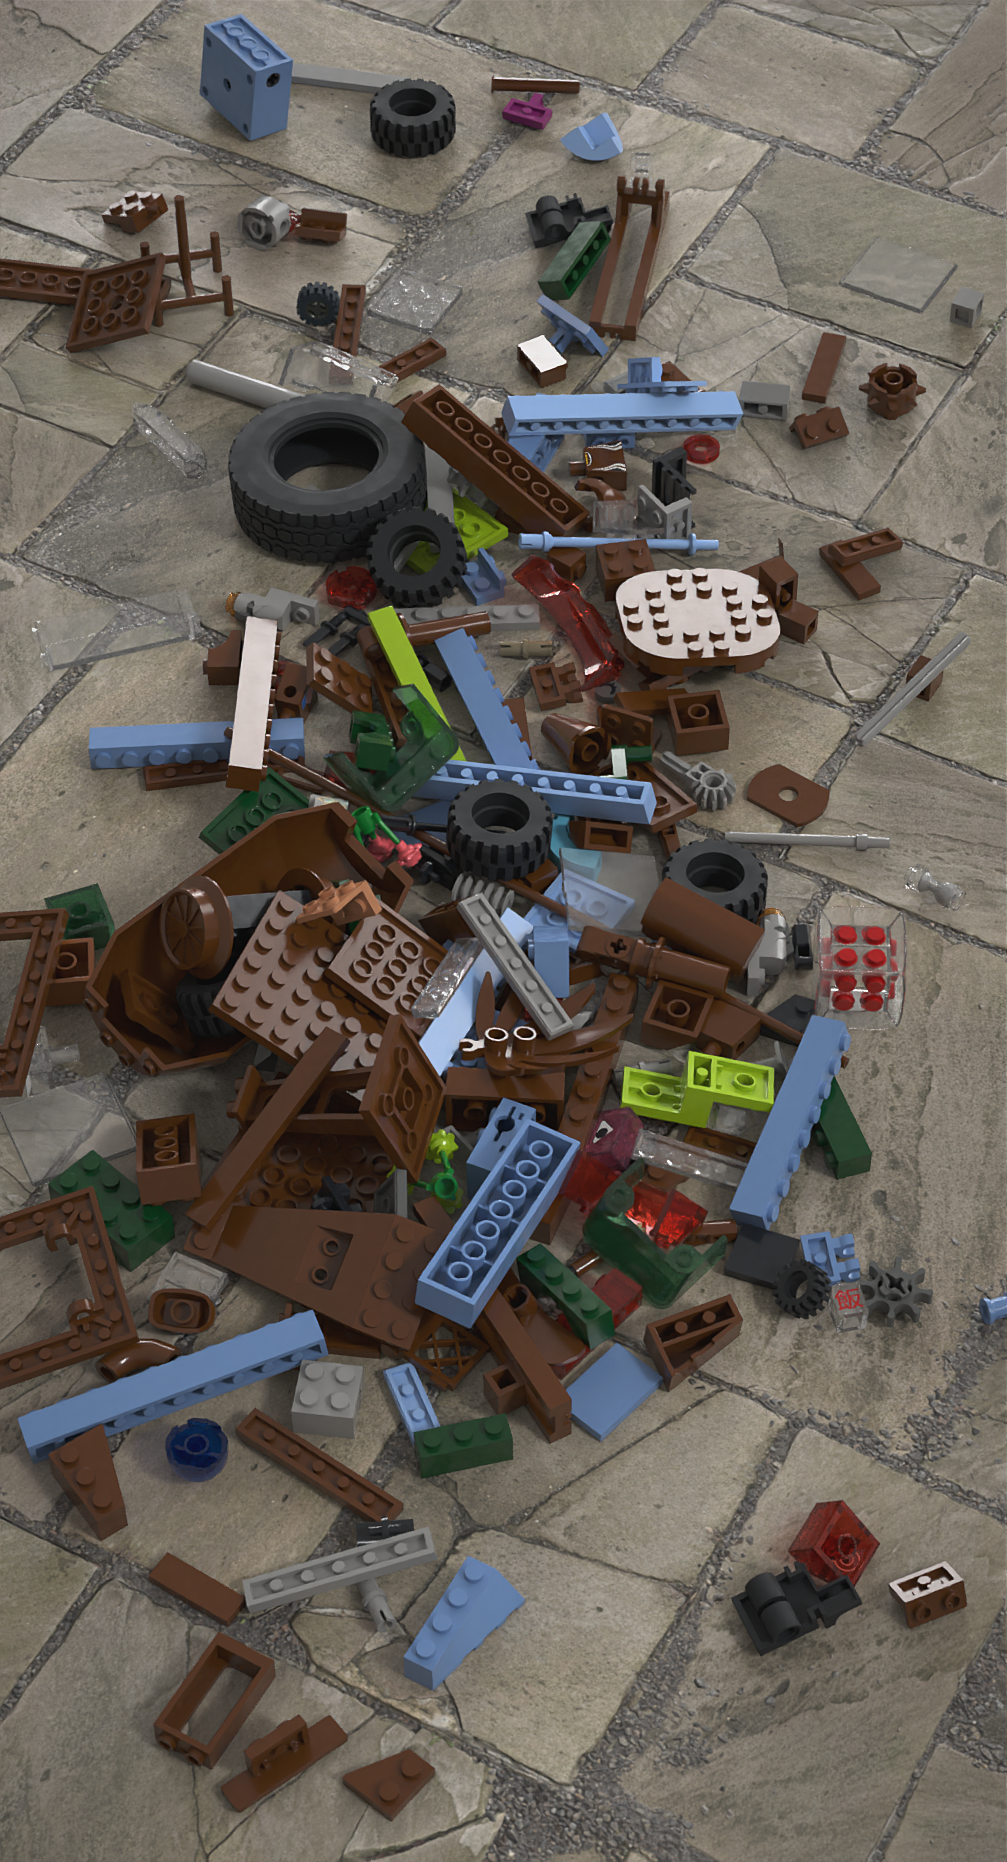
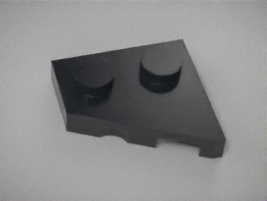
[760,994,822,1047]

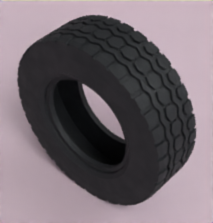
[228,392,427,563]

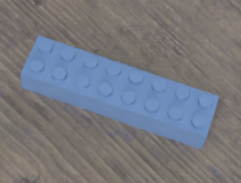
[415,1119,581,1328]

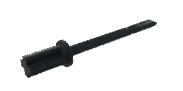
[377,814,506,836]

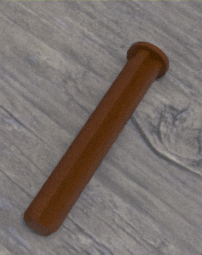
[491,75,580,94]

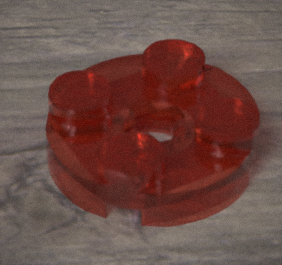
[325,566,377,610]

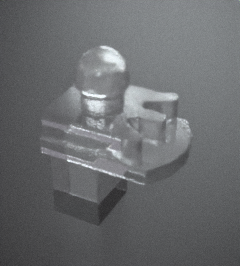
[706,1104,749,1137]

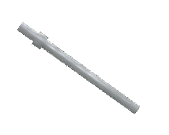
[725,831,890,850]

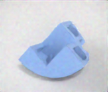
[560,113,623,160]

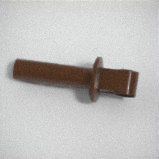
[356,611,491,661]

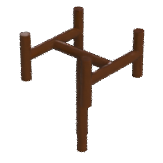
[140,195,234,327]

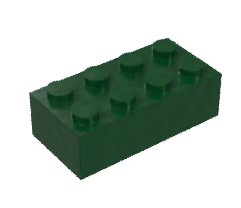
[48,1149,175,1272]

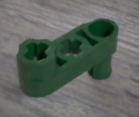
[600,745,652,780]

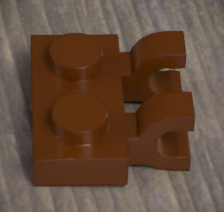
[529,662,583,711]

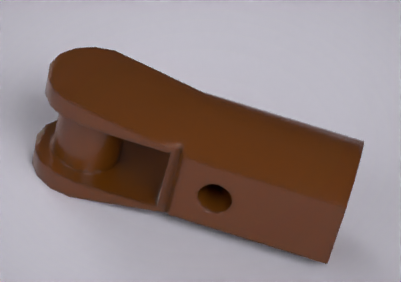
[657,823,681,861]
[682,1219,737,1247]

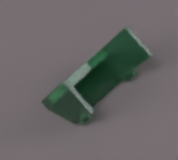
[323,683,459,812]
[582,1157,728,1309]

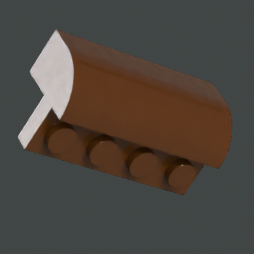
[640,877,765,985]

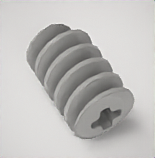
[451,873,515,917]

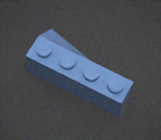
[403,1556,525,1691]

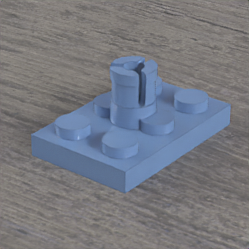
[537,294,609,356]

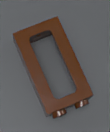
[153,1631,276,1770]

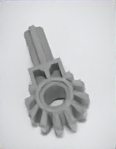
[660,751,736,812]

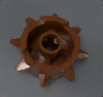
[859,363,926,420]

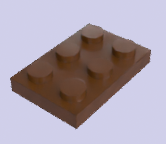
[306,642,373,714]
[119,968,196,1053]

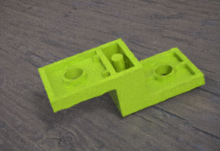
[619,1051,774,1128]

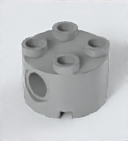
[237,195,291,250]

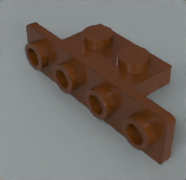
[221,1714,348,1813]

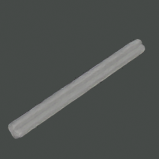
[855,632,971,746]

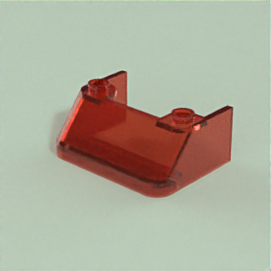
[558,1149,708,1251]

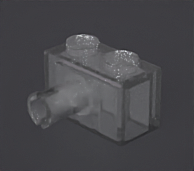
[25,1026,81,1097]

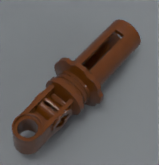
[575,925,731,1000]

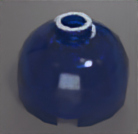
[165,1418,229,1483]

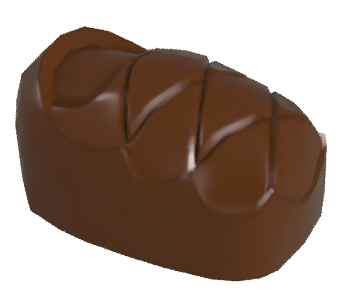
[148,1288,216,1334]

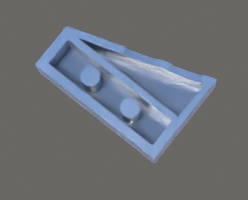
[528,925,569,998]

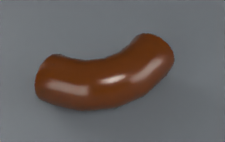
[95,1338,181,1383]

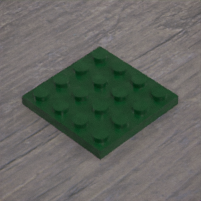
[199,767,309,855]

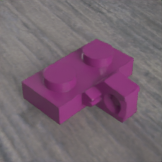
[502,93,552,130]

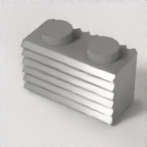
[739,381,791,421]

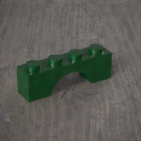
[348,710,396,772]
[516,1243,615,1350]

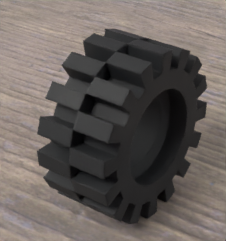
[772,1259,832,1319]

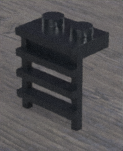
[652,447,697,529]

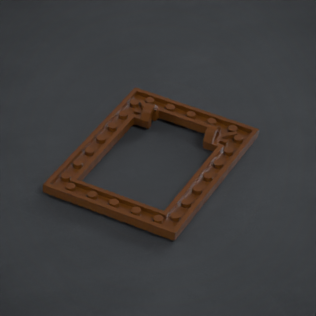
[0,908,69,1098]
[0,1186,140,1390]

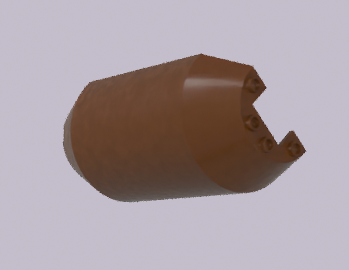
[83,802,414,1077]

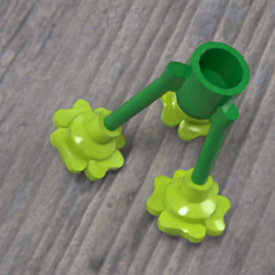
[387,1129,464,1214]

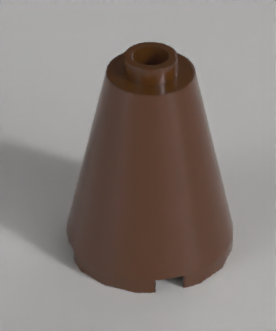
[541,713,611,775]

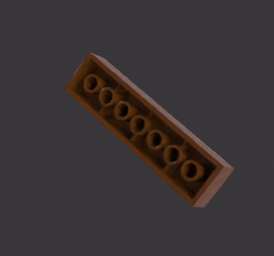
[401,384,591,550]

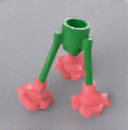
[351,806,422,868]

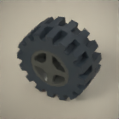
[296,281,340,327]

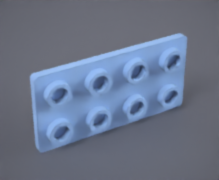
[617,357,707,394]

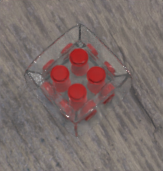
[812,906,907,1030]

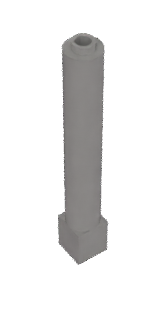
[185,360,306,408]

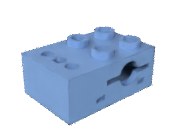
[466,1098,536,1200]

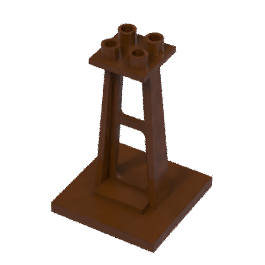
[226,1014,447,1184]

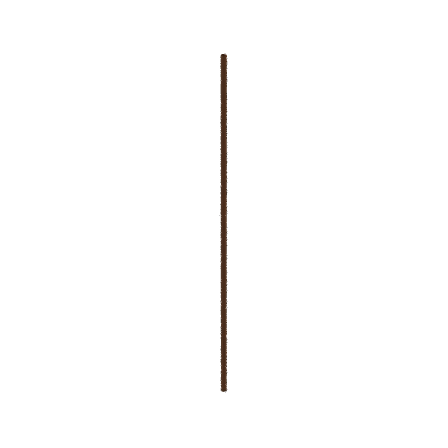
[224,726,850,1069]

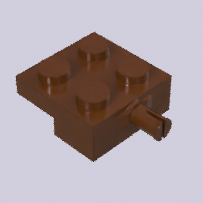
[101,190,169,233]

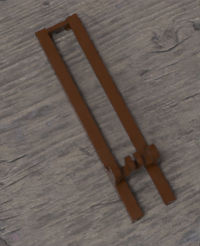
[589,175,670,341]
[413,1195,572,1444]

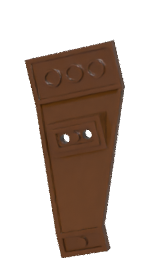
[182,1204,448,1352]

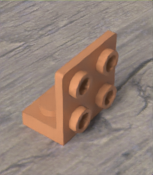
[295,880,382,926]

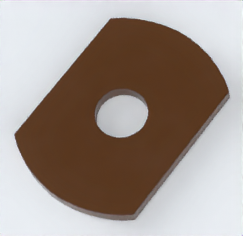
[747,764,830,827]

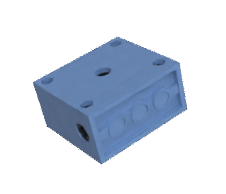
[200,14,293,141]

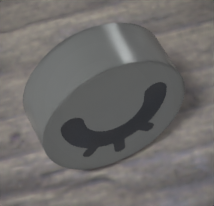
[594,679,621,704]

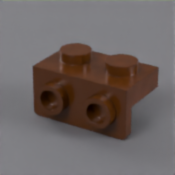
[294,207,347,244]
[789,406,849,450]

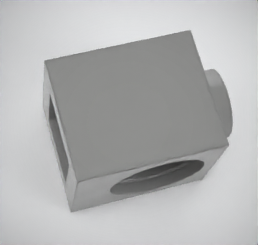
[950,287,984,328]

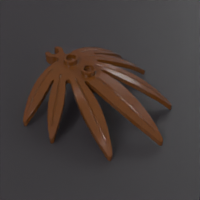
[458,971,634,1076]

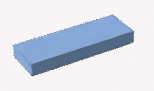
[383,1363,441,1447]

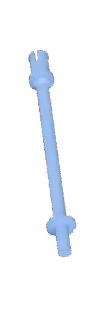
[518,532,719,556]

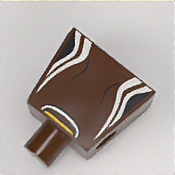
[569,441,627,491]

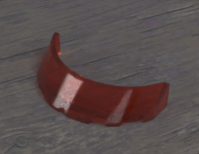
[511,555,624,692]

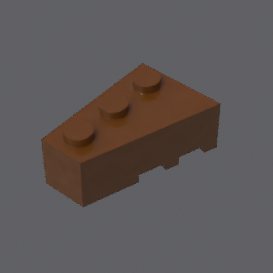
[643,1294,743,1393]
[48,1423,128,1541]

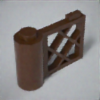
[380,1308,490,1392]

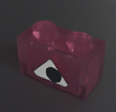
[583,1106,645,1174]

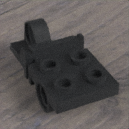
[525,193,613,248]
[731,1560,862,1657]

